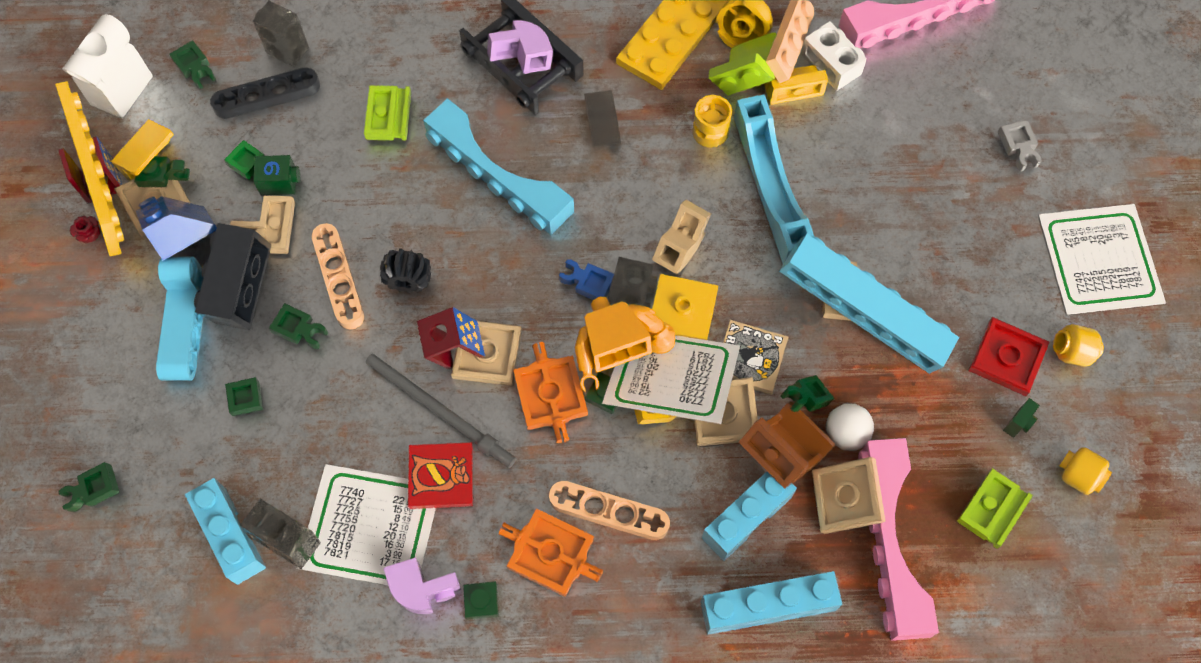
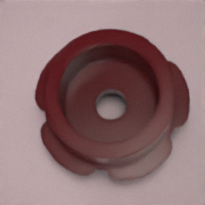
[70,215,100,243]

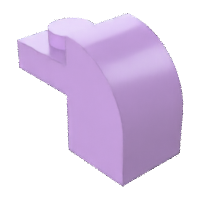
[487,21,553,74]
[384,557,461,614]

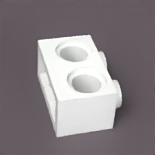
[801,21,867,91]

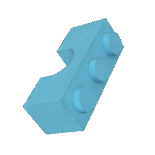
[702,472,797,561]
[185,478,266,585]

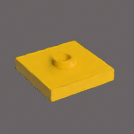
[652,274,718,340]

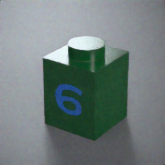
[253,155,300,196]

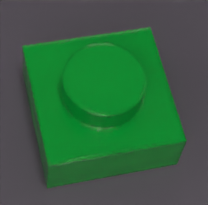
[224,140,265,180]

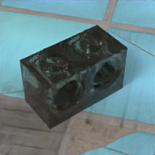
[253,1,309,67]
[607,257,658,308]
[240,499,321,570]

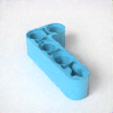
[156,257,204,381]

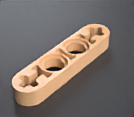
[312,223,364,330]
[549,481,670,540]

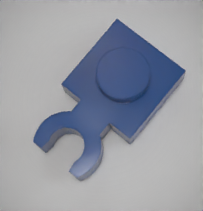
[559,260,615,300]

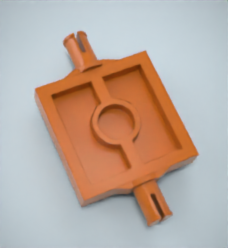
[513,342,588,443]
[498,508,603,597]

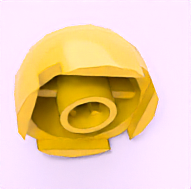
[716,0,773,48]

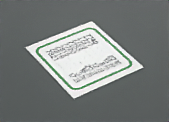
[1039,204,1166,315]
[602,335,740,424]
[297,464,436,585]

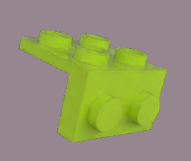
[708,32,777,96]

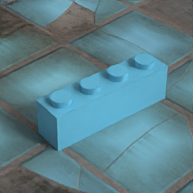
[701,571,842,635]

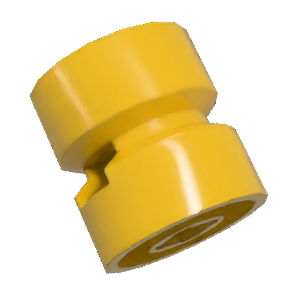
[692,95,732,148]

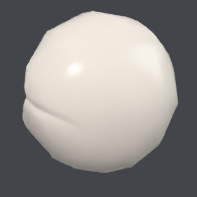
[826,403,874,451]

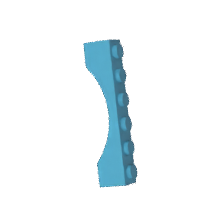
[734,94,815,264]
[423,98,574,235]

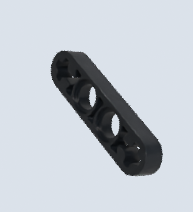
[210,67,320,119]

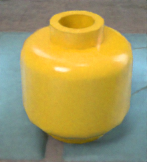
[1053,324,1104,367]
[1059,447,1112,495]

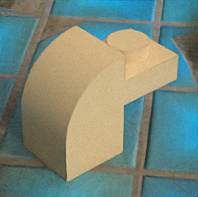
[652,200,711,274]

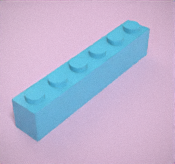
[779,234,959,374]

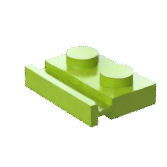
[364,85,411,141]
[957,468,1033,549]

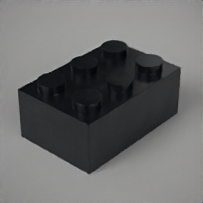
[194,223,272,330]

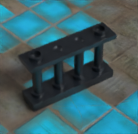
[459,0,584,114]

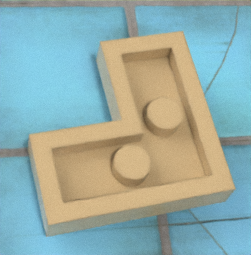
[230,196,295,254]

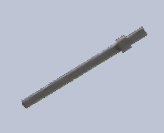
[366,354,516,468]

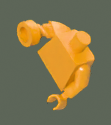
[575,297,675,392]

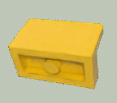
[764,65,828,105]
[111,119,173,180]

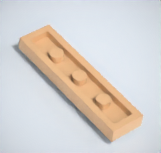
[766,0,814,83]

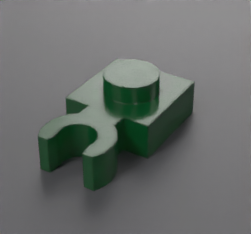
[169,40,216,89]
[269,303,328,349]
[781,375,835,412]
[58,462,120,512]

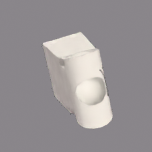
[62,14,153,119]

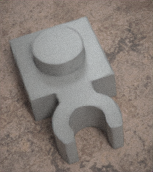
[998,120,1041,171]

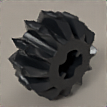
[379,248,431,294]

